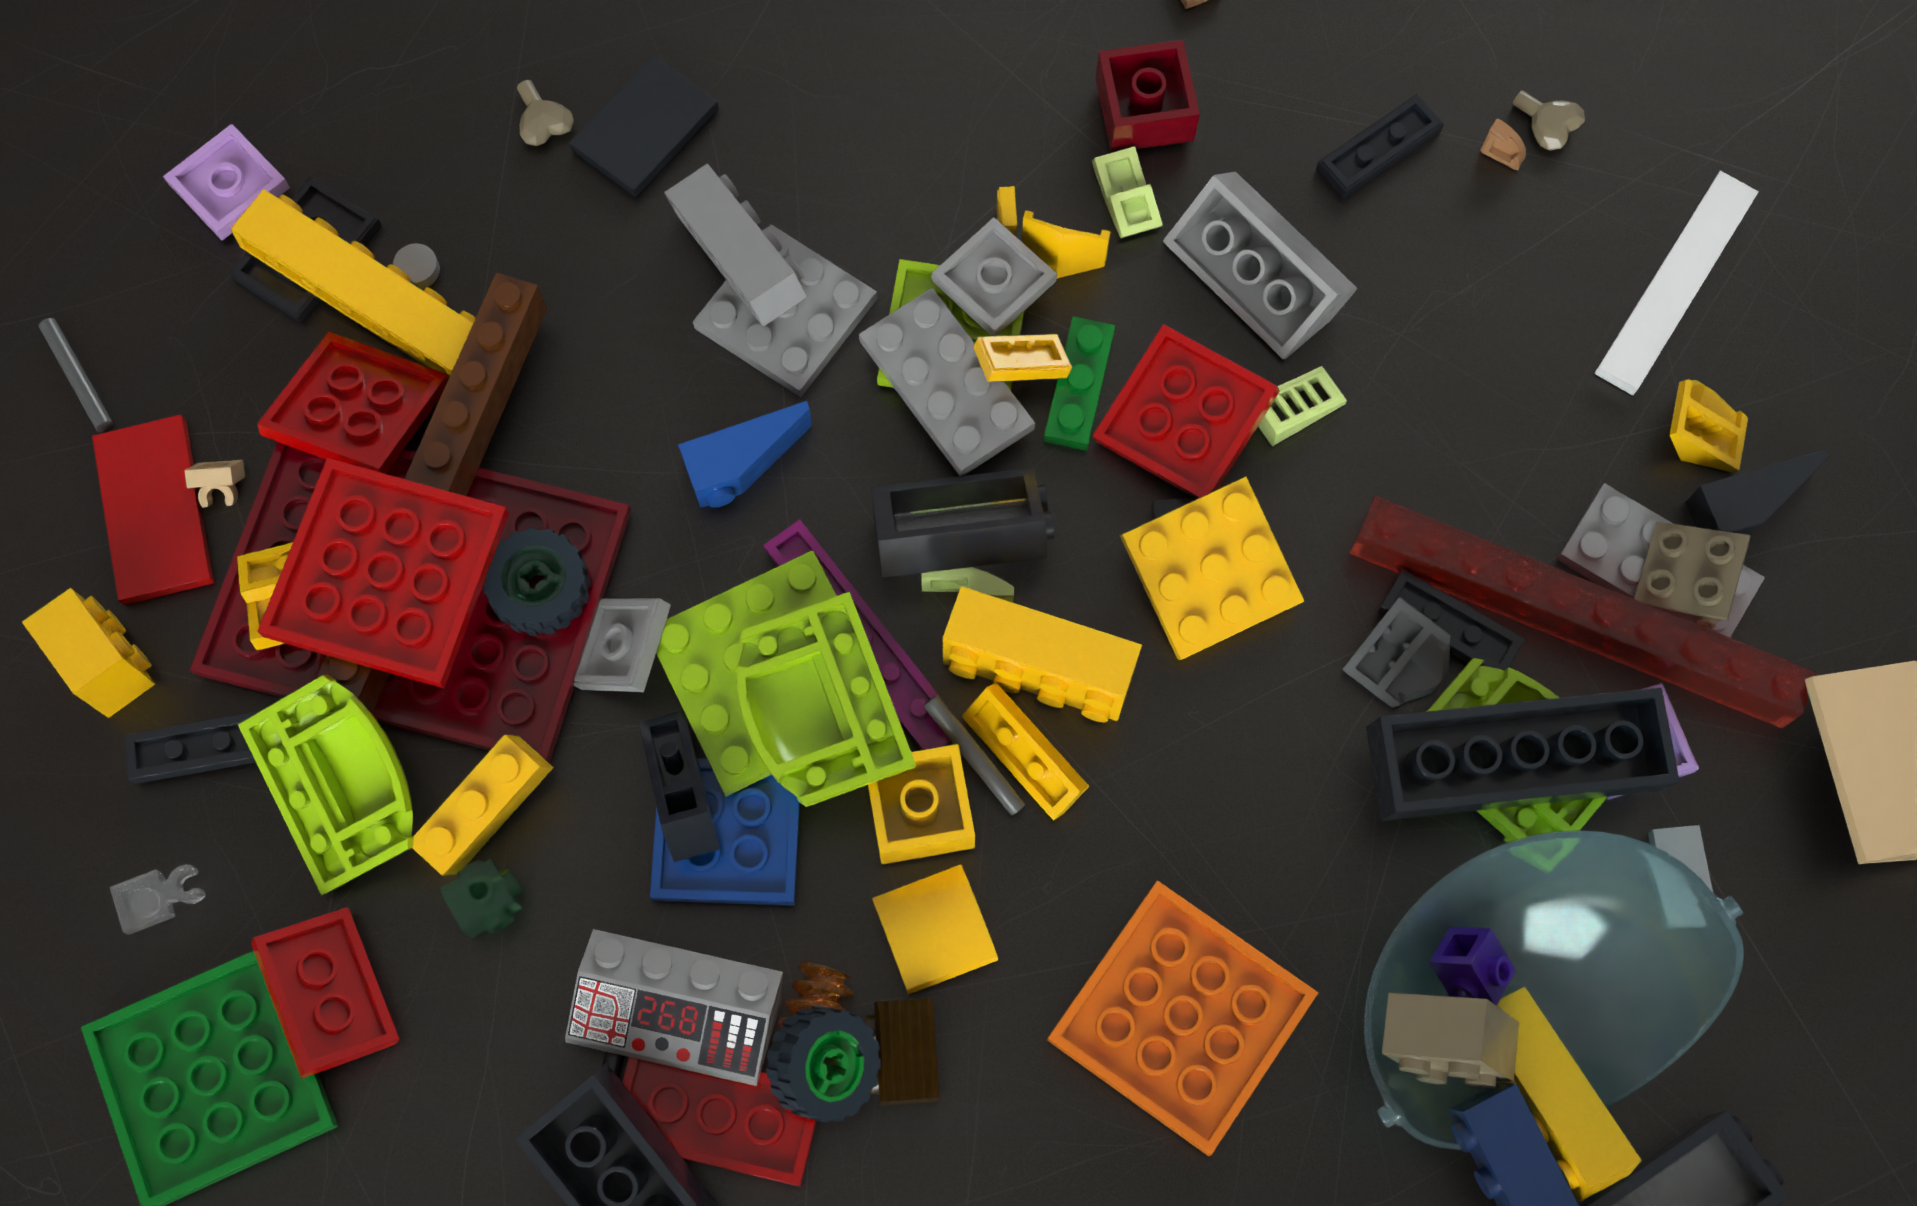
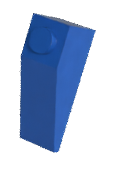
[678,401,812,508]

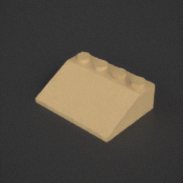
[1804,661,1917,864]

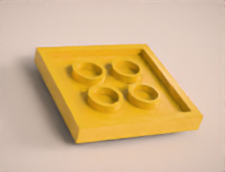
[1120,477,1304,660]

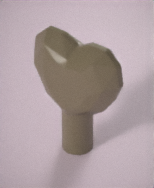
[517,80,574,146]
[1513,90,1585,150]

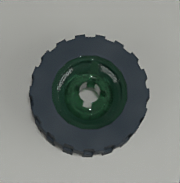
[483,528,591,636]

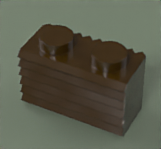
[866,998,939,1106]

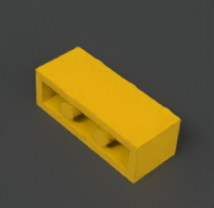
[412,734,554,876]

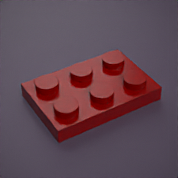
[251,907,399,1079]

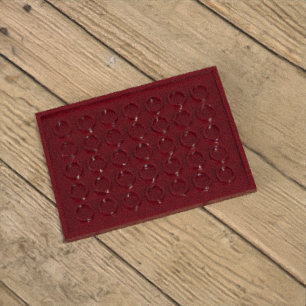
[190,442,631,764]

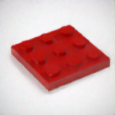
[1092,324,1280,499]
[257,331,448,474]

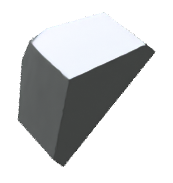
[1342,597,1451,708]

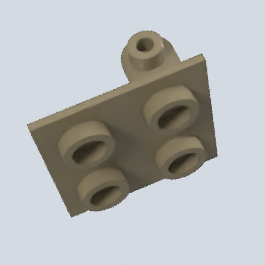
[1633,522,1751,628]

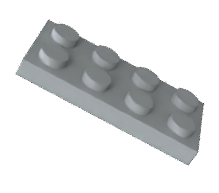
[859,288,1035,476]
[1556,483,1765,655]

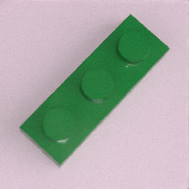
[1044,316,1116,451]

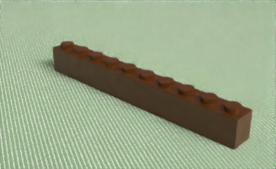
[316,272,547,713]

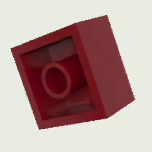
[1095,40,1200,153]

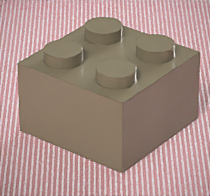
[1382,993,1519,1089]

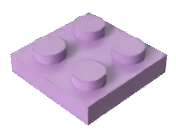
[163,124,290,241]

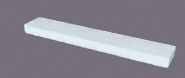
[1594,171,1759,396]

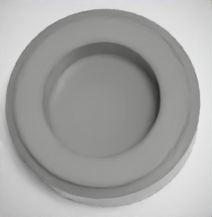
[393,243,440,289]

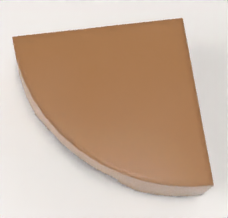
[1480,118,1526,171]

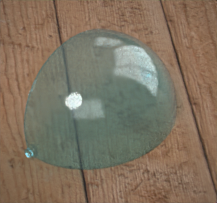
[1364,831,1744,1150]

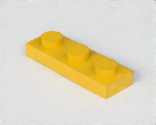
[961,682,1089,821]

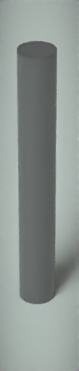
[39,318,113,432]
[923,694,1026,815]

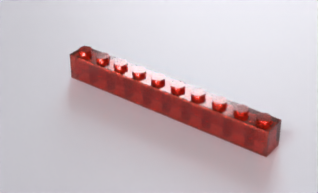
[1350,496,1817,728]

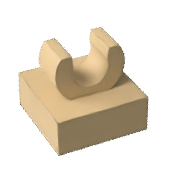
[184,460,245,507]

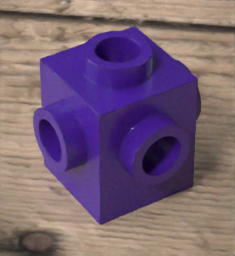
[1429,927,1516,1006]

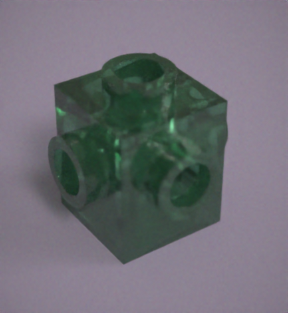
[439,859,522,938]

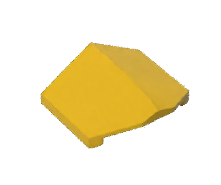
[1021,210,1111,279]
[1670,379,1748,473]

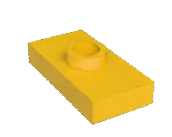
[973,334,1072,382]

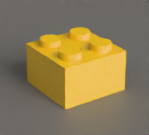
[22,588,155,718]
[868,744,975,865]

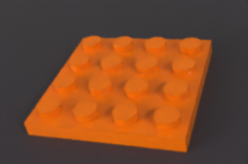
[1047,880,1319,1156]

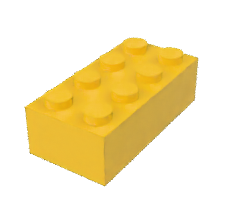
[943,586,1142,723]

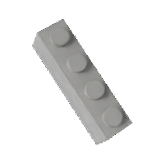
[664,163,807,327]

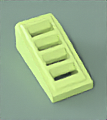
[1258,366,1347,447]

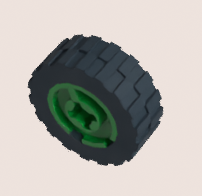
[766,1006,881,1123]

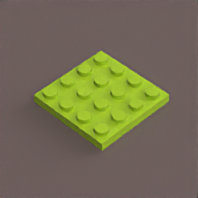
[656,550,895,797]

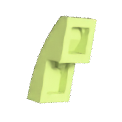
[1092,146,1163,238]
[921,567,1014,603]

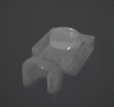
[110,865,206,935]

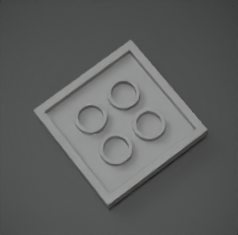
[693,225,877,398]

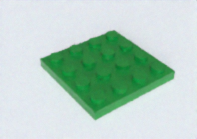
[81,951,338,1206]

